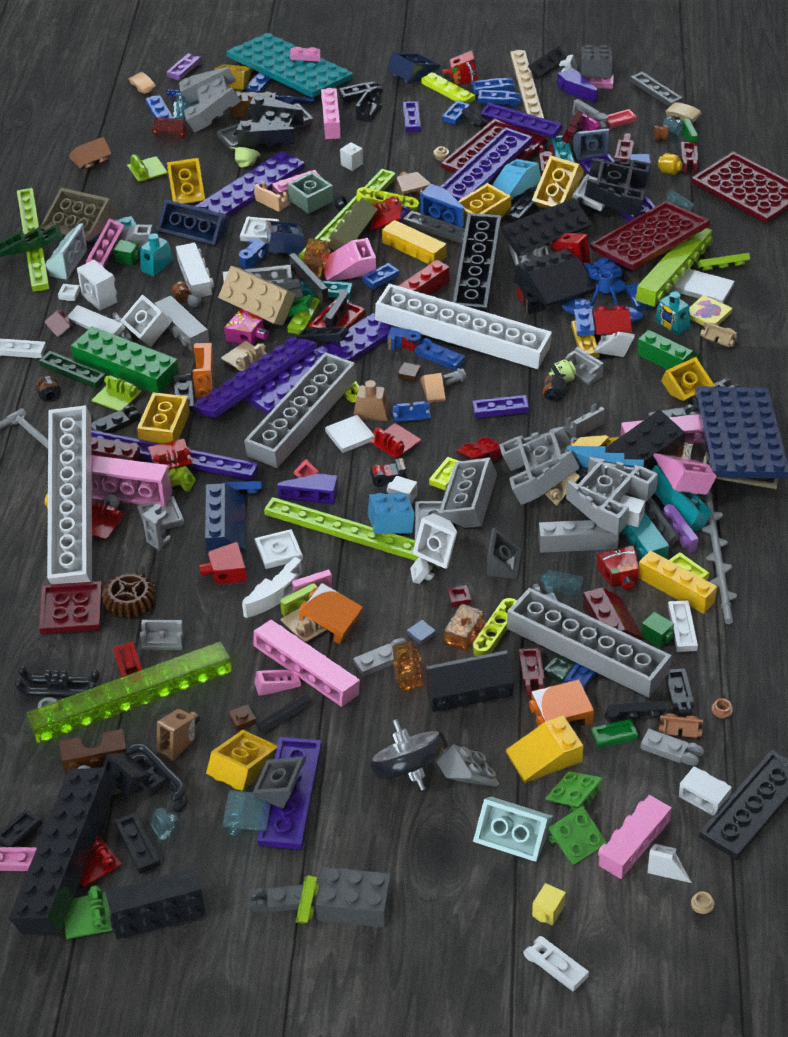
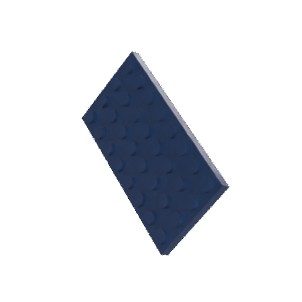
[695,386,788,478]

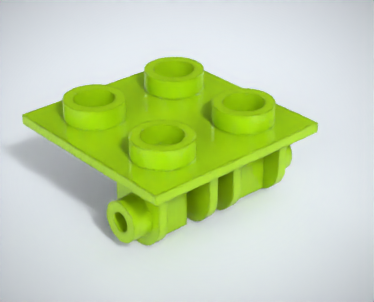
[127,154,168,182]
[92,375,142,411]

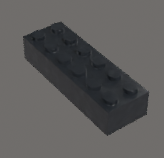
[575,409,685,484]

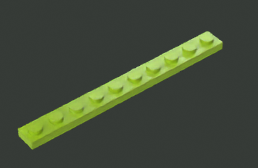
[299,169,396,264]
[17,188,49,292]
[264,497,440,568]

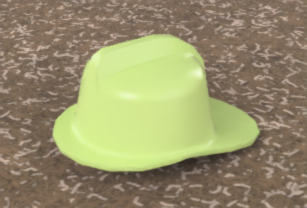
[230,147,260,168]

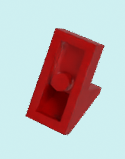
[113,641,146,687]

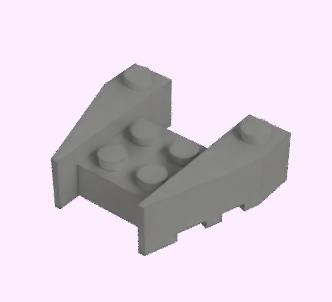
[179,67,241,132]
[499,427,580,505]
[566,457,658,535]

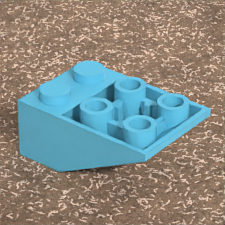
[492,159,541,200]

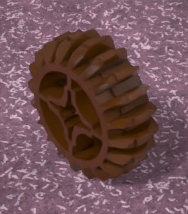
[102,572,156,619]

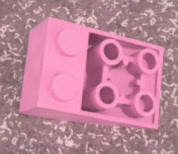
[320,238,376,282]
[653,453,717,495]

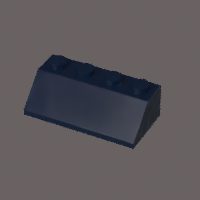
[157,199,230,246]
[205,483,246,554]

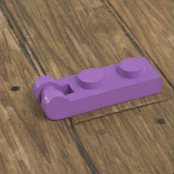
[167,53,203,80]
[664,505,698,554]

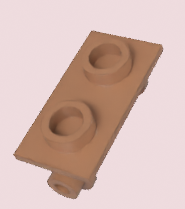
[659,714,703,739]

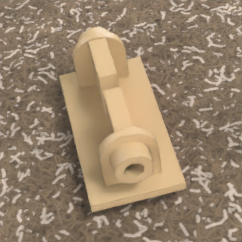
[700,321,738,348]

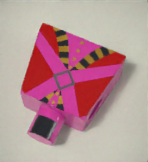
[224,309,269,345]

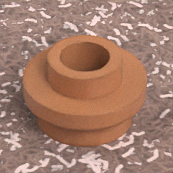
[712,698,733,718]

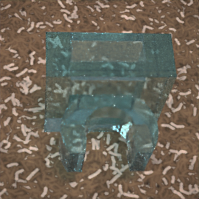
[151,808,178,840]

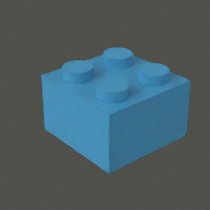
[368,493,415,534]

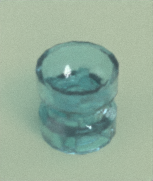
[662,116,683,136]

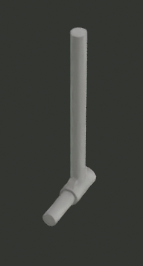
[0,408,48,449]

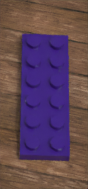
[257,737,322,849]

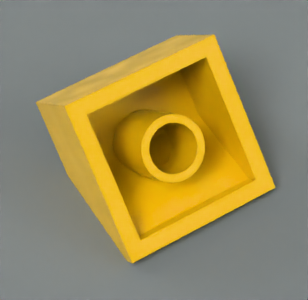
[661,357,715,401]

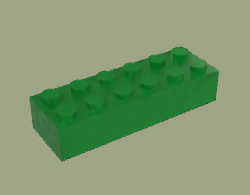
[71,326,179,393]

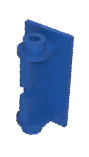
[392,401,431,422]

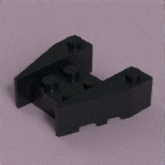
[236,95,304,147]
[584,159,650,216]

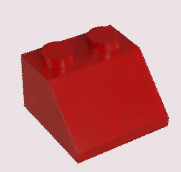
[593,305,632,335]

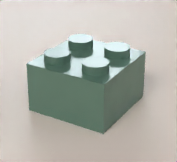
[288,172,334,214]

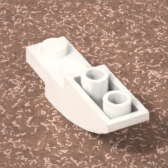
[242,557,302,618]

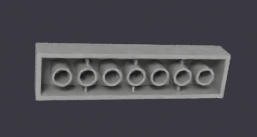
[244,352,357,468]
[507,588,672,698]

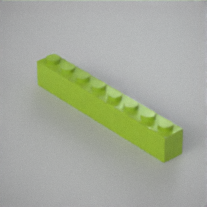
[636,228,713,307]

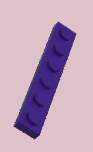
[480,103,563,139]

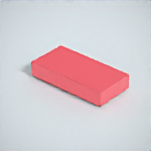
[602,109,637,129]

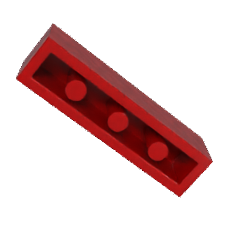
[398,260,449,296]

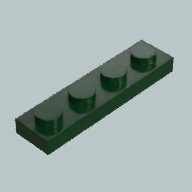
[39,351,106,388]

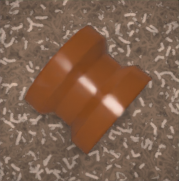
[654,125,668,141]
[171,281,191,303]

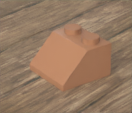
[69,137,111,169]

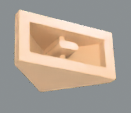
[420,373,445,403]

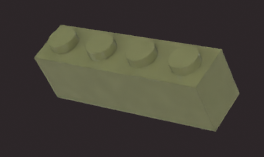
[327,198,378,251]

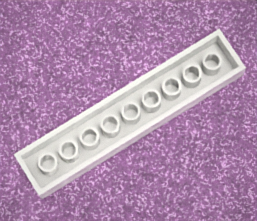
[375,284,552,369]
[47,405,92,584]

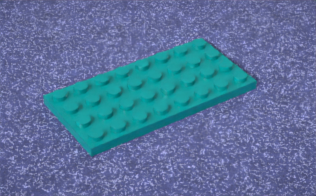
[227,33,353,98]

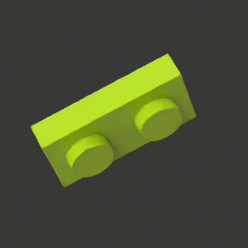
[280,583,318,617]
[296,875,319,924]

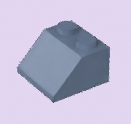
[573,129,609,160]

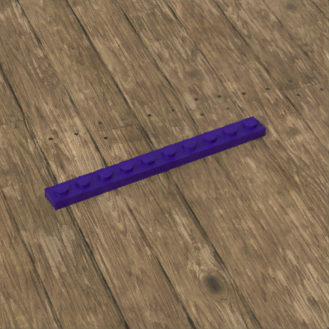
[91,430,258,481]

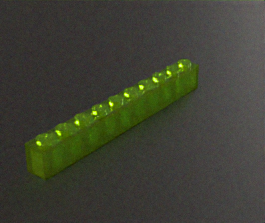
[26,641,232,743]

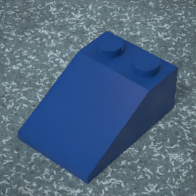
[420,184,464,228]

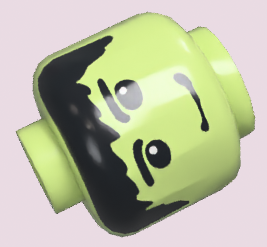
[549,359,577,383]

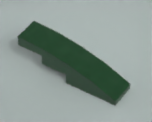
[0,224,63,257]

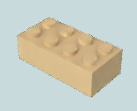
[218,266,296,326]

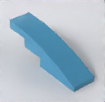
[567,446,644,468]

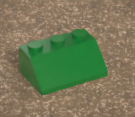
[637,330,701,370]

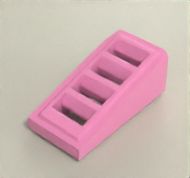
[255,669,301,696]

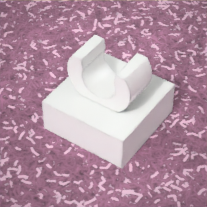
[559,55,578,71]
[410,557,434,584]

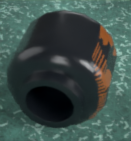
[542,374,567,402]
[36,376,61,402]

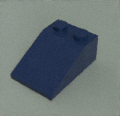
[387,53,440,83]
[266,220,304,255]

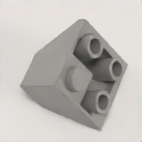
[121,224,157,250]
[437,744,499,787]

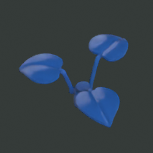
[562,272,643,323]

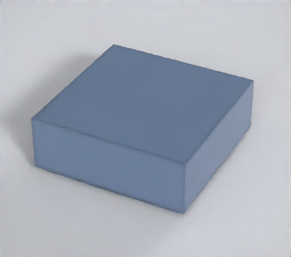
[407,620,436,645]

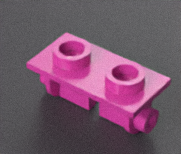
[578,113,602,131]

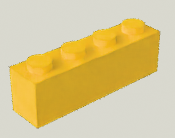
[382,220,447,265]
[638,551,717,614]

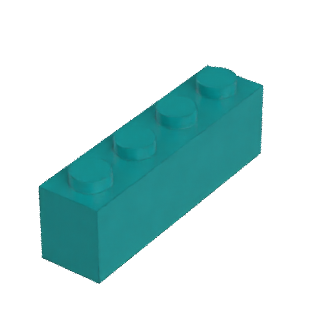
[652,465,712,531]
[619,496,669,559]

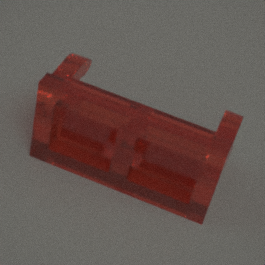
[151,117,187,139]

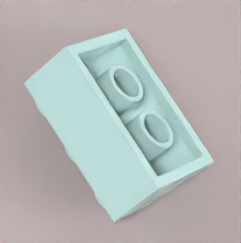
[46,223,87,280]
[473,797,553,862]

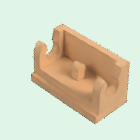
[254,182,290,212]

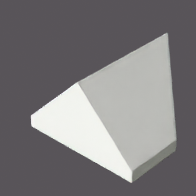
[594,332,635,357]
[647,844,692,883]

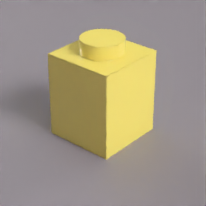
[532,883,566,926]

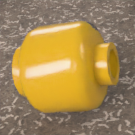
[658,153,683,175]

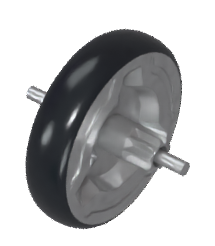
[370,719,448,791]

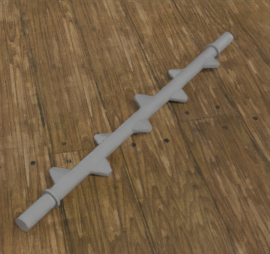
[702,490,737,624]

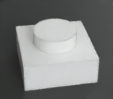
[58,284,80,301]

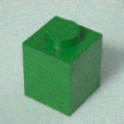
[113,240,140,266]
[641,612,674,648]

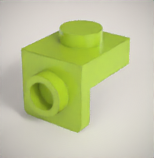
[169,466,196,492]

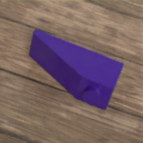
[557,68,598,103]
[278,474,338,505]

